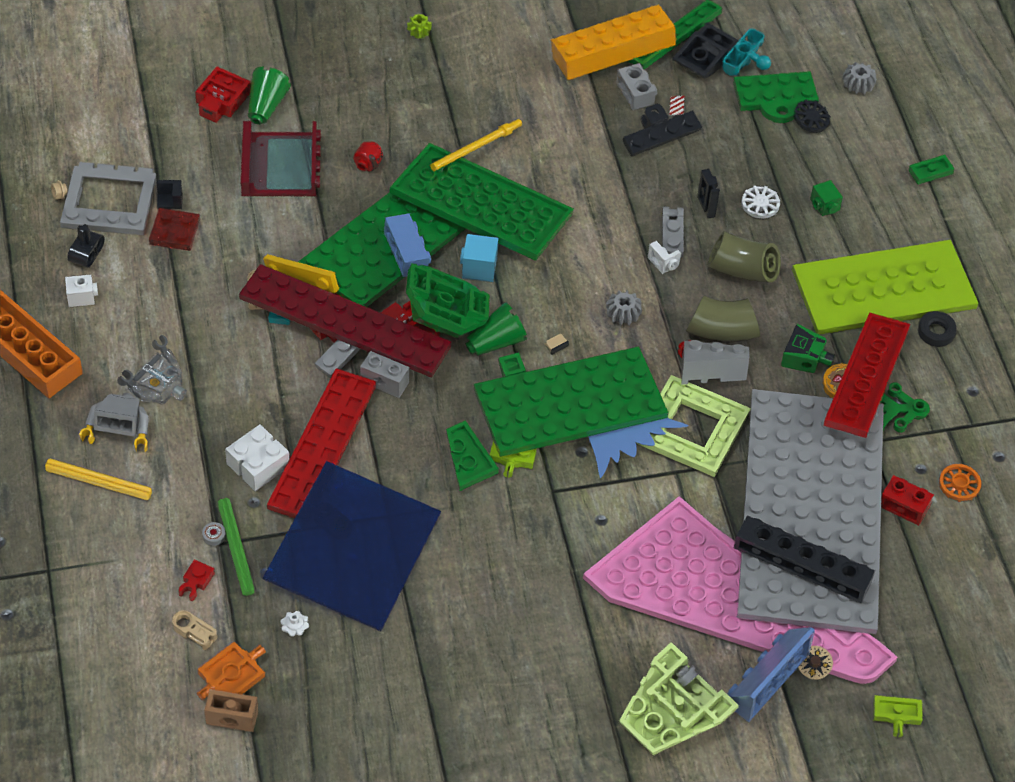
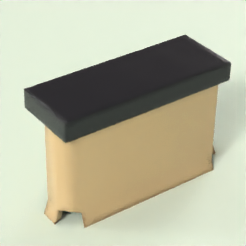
[544,334,569,355]

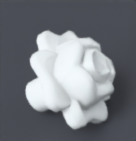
[281,611,309,637]

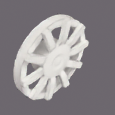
[741,186,780,219]

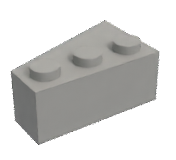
[681,340,749,385]

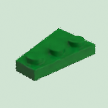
[446,420,499,491]

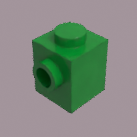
[810,180,843,216]

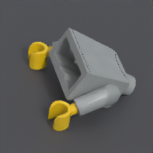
[79,393,149,452]

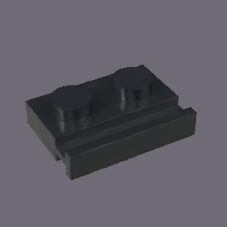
[697,169,720,219]

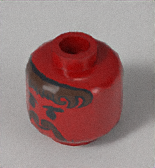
[353,141,383,172]

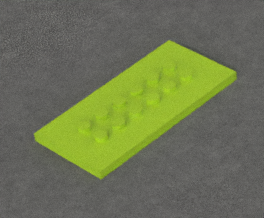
[792,240,978,335]

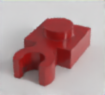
[179,559,215,601]

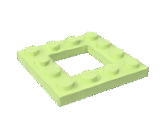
[635,375,751,477]

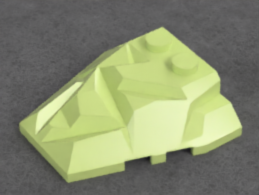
[619,643,739,755]

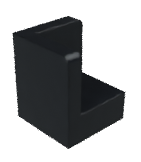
[156,180,183,209]

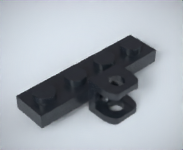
[622,103,702,157]

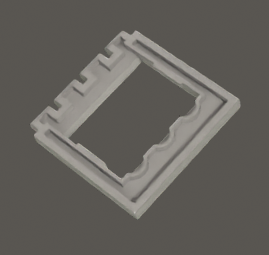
[60,162,157,235]

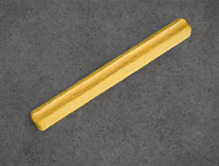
[45,458,152,500]

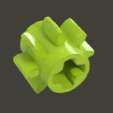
[407,14,432,38]

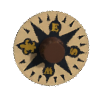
[798,646,833,680]

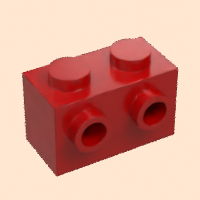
[881,475,934,526]

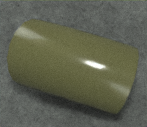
[707,231,781,282]
[686,296,760,342]

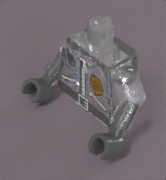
[117,335,187,405]

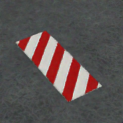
[670,96,684,115]

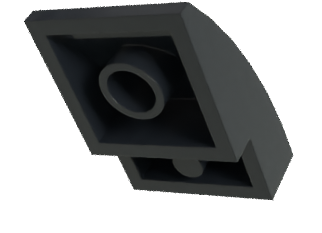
[673,22,739,79]

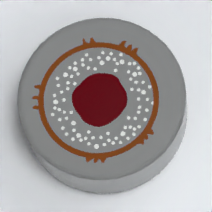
[202,522,226,546]

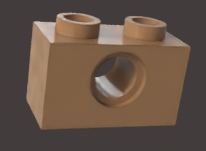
[204,689,258,732]

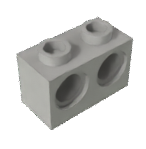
[616,63,657,110]

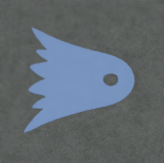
[588,418,689,478]

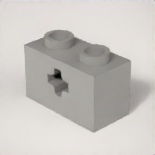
[360,351,409,398]

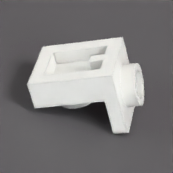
[647,241,681,274]

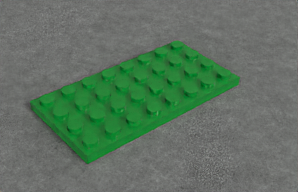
[389,143,574,261]
[298,193,466,307]
[474,346,669,457]

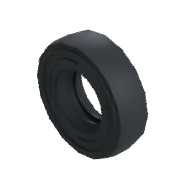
[918,311,957,347]

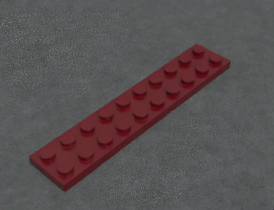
[239,264,451,378]

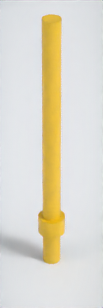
[430,119,522,171]

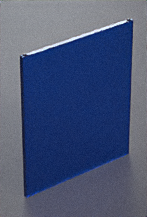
[263,461,441,631]

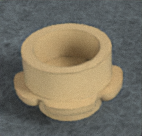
[51,180,68,201]

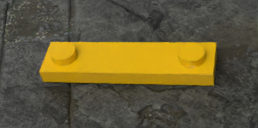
[263,254,339,293]

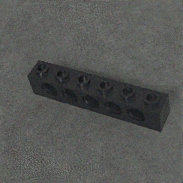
[734,515,875,604]

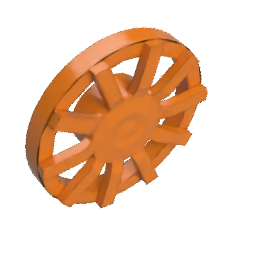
[939,464,981,502]

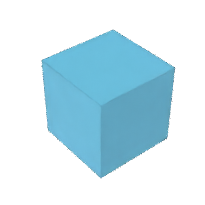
[460,234,498,282]

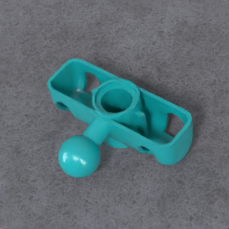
[723,29,771,76]

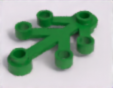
[881,382,930,433]

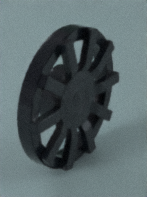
[793,99,830,133]

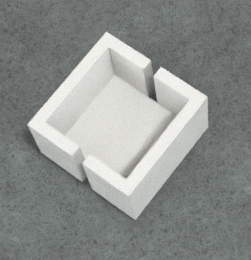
[225,425,290,492]

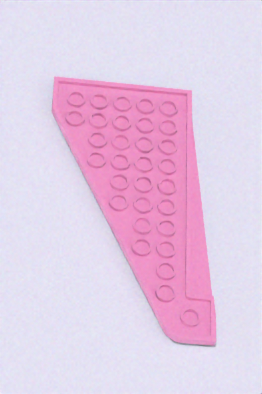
[583,496,898,684]

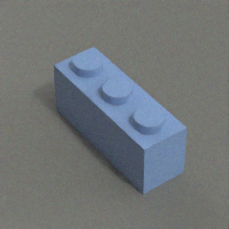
[384,214,431,277]

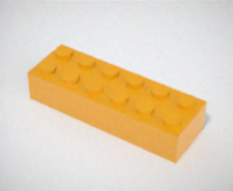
[551,4,676,80]

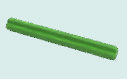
[218,498,255,596]

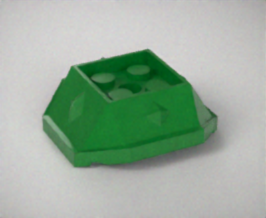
[406,263,490,338]

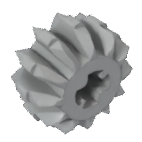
[843,62,877,94]
[606,290,642,326]

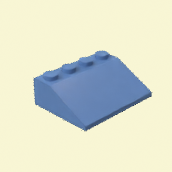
[727,627,815,722]

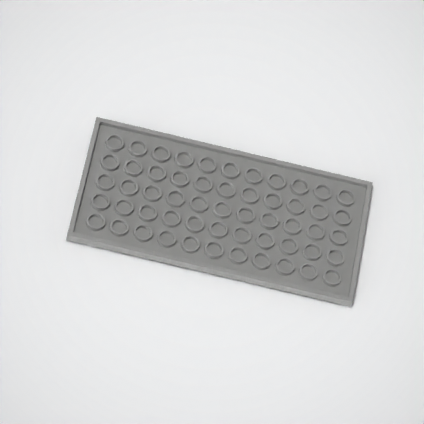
[737,389,884,634]

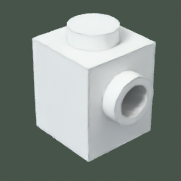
[65,275,98,307]

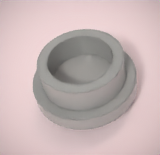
[675,665,698,687]

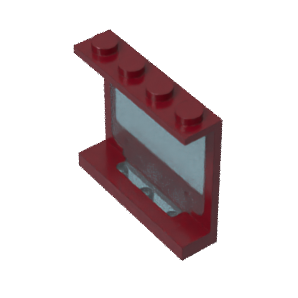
[241,121,321,196]

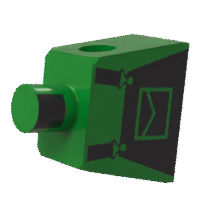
[781,324,835,373]

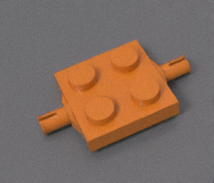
[197,642,266,701]

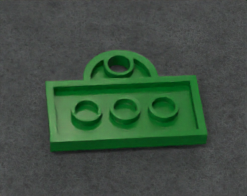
[733,71,819,123]

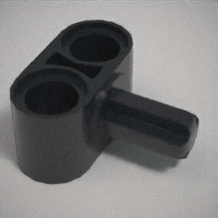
[67,224,105,268]

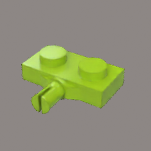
[490,441,537,478]
[873,695,922,737]

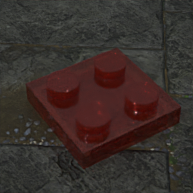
[149,208,200,251]

